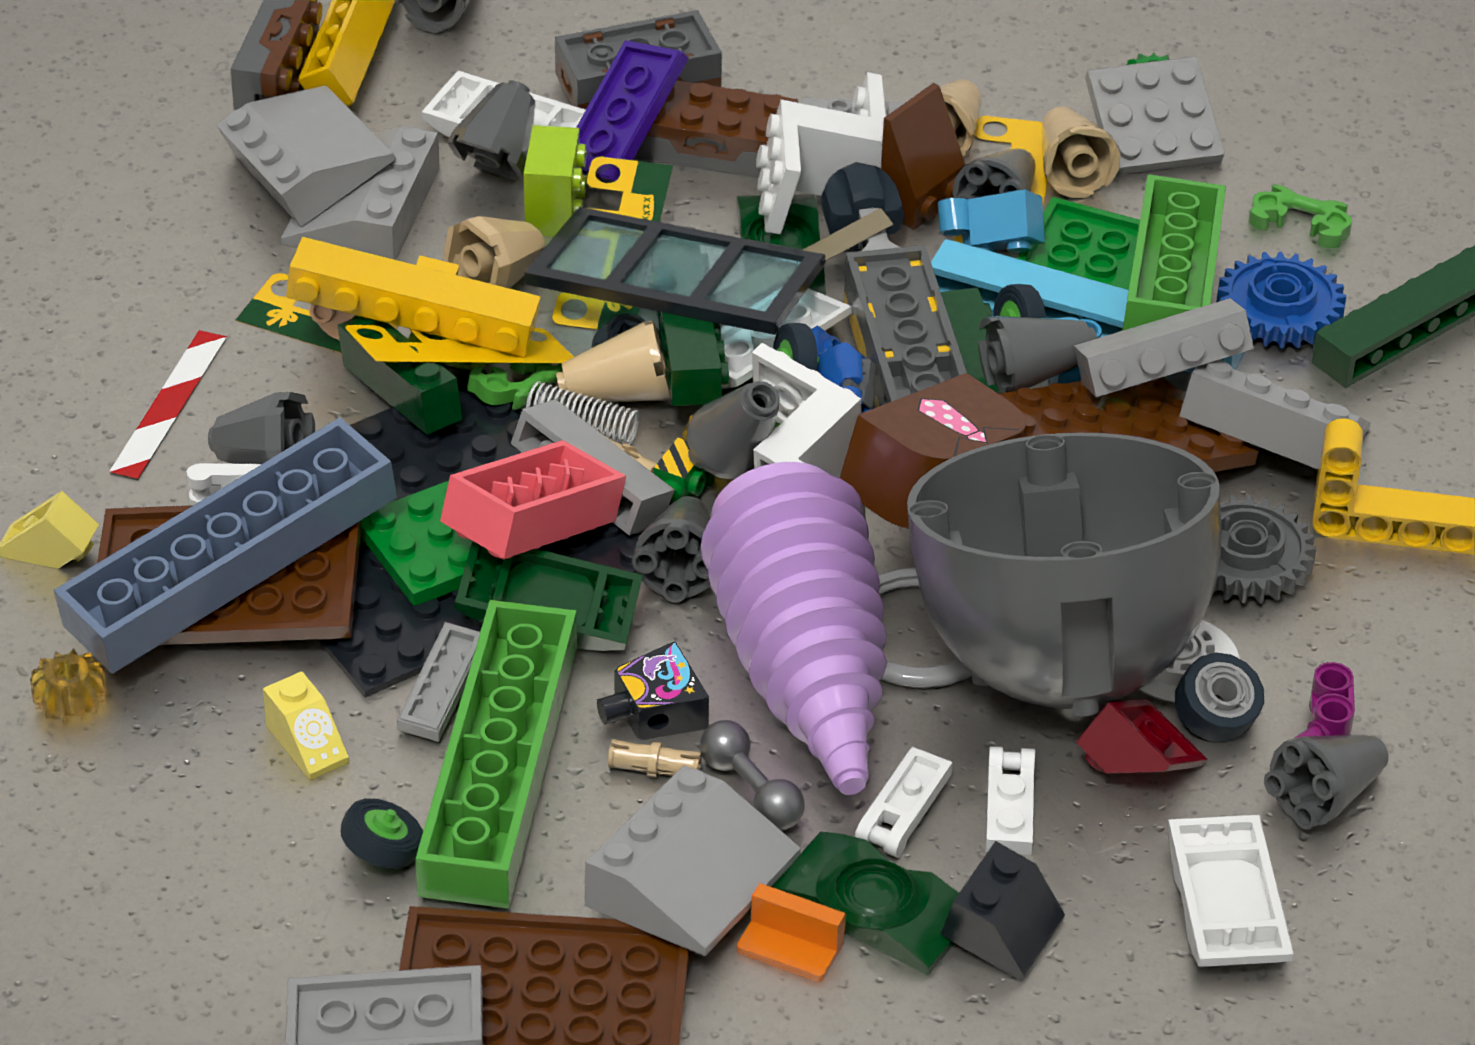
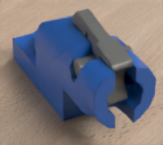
[811,325,876,413]

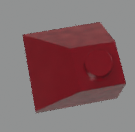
[1076,699,1208,773]

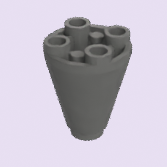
[952,149,1036,199]
[687,381,780,480]
[632,496,710,602]
[1264,734,1389,830]

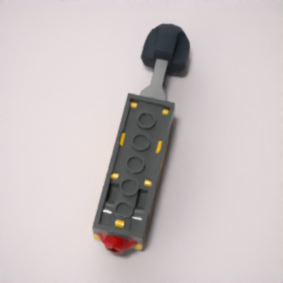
[821,162,967,408]

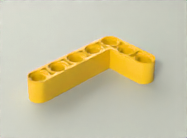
[1312,418,1475,555]

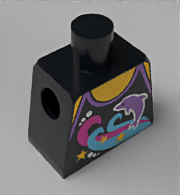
[597,641,709,740]

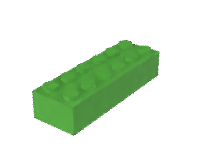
[1122,174,1226,331]

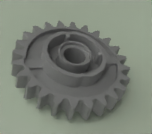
[1213,495,1316,603]

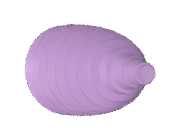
[701,462,887,795]

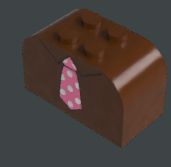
[839,373,1026,529]

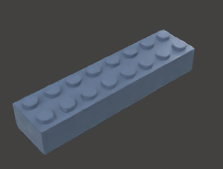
[53,417,397,674]

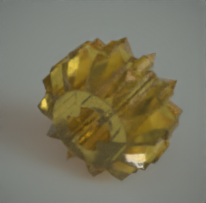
[30,648,107,724]

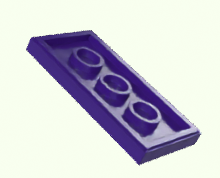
[576,40,689,183]

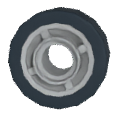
[1175,652,1264,743]

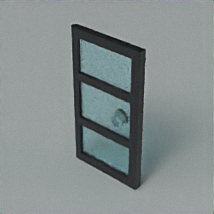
[524,207,826,335]

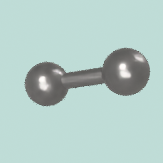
[700,720,805,830]

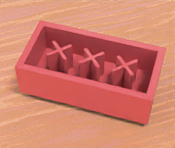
[440,440,626,559]

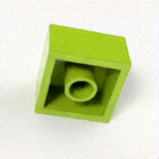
[524,125,587,237]

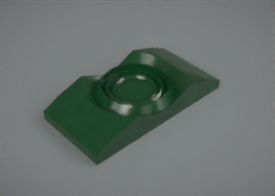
[736,194,826,303]
[454,541,643,651]
[772,831,959,975]

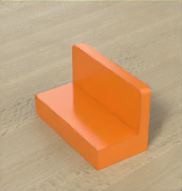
[737,883,846,982]

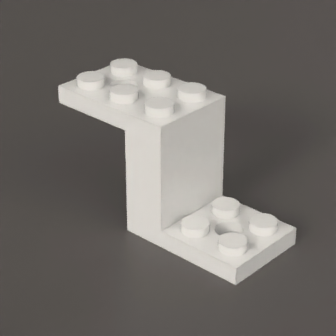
[756,72,886,234]
[752,343,866,520]

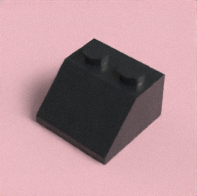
[940,841,1065,982]

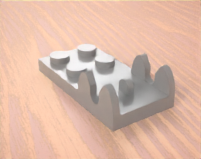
[286,965,483,1045]

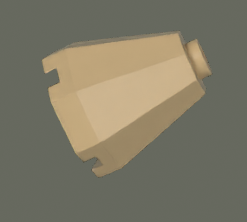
[443,216,545,288]

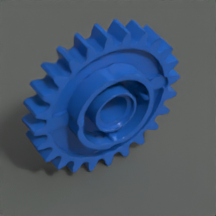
[1216,252,1347,348]

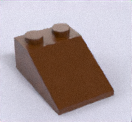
[881,83,965,230]

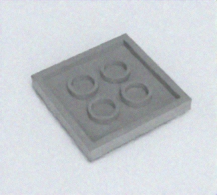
[1085,56,1225,176]

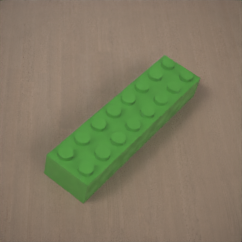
[415,600,577,908]

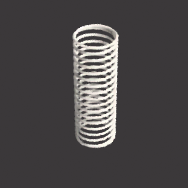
[526,381,640,444]

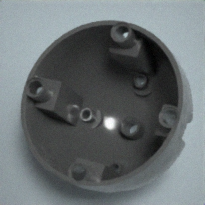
[907,433,1221,716]

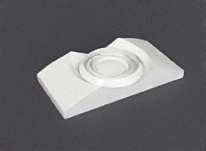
[422,71,586,138]
[1168,815,1293,967]

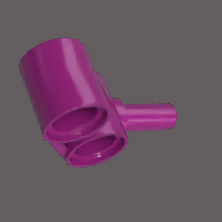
[1293,662,1355,739]

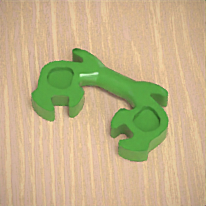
[1248,184,1352,248]
[467,363,563,410]

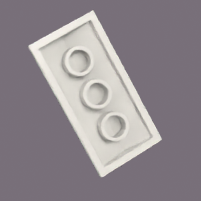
[721,288,852,389]

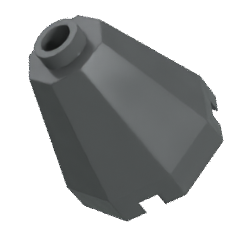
[447,80,535,180]
[208,392,315,464]

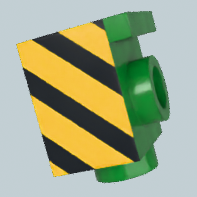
[654,438,715,505]

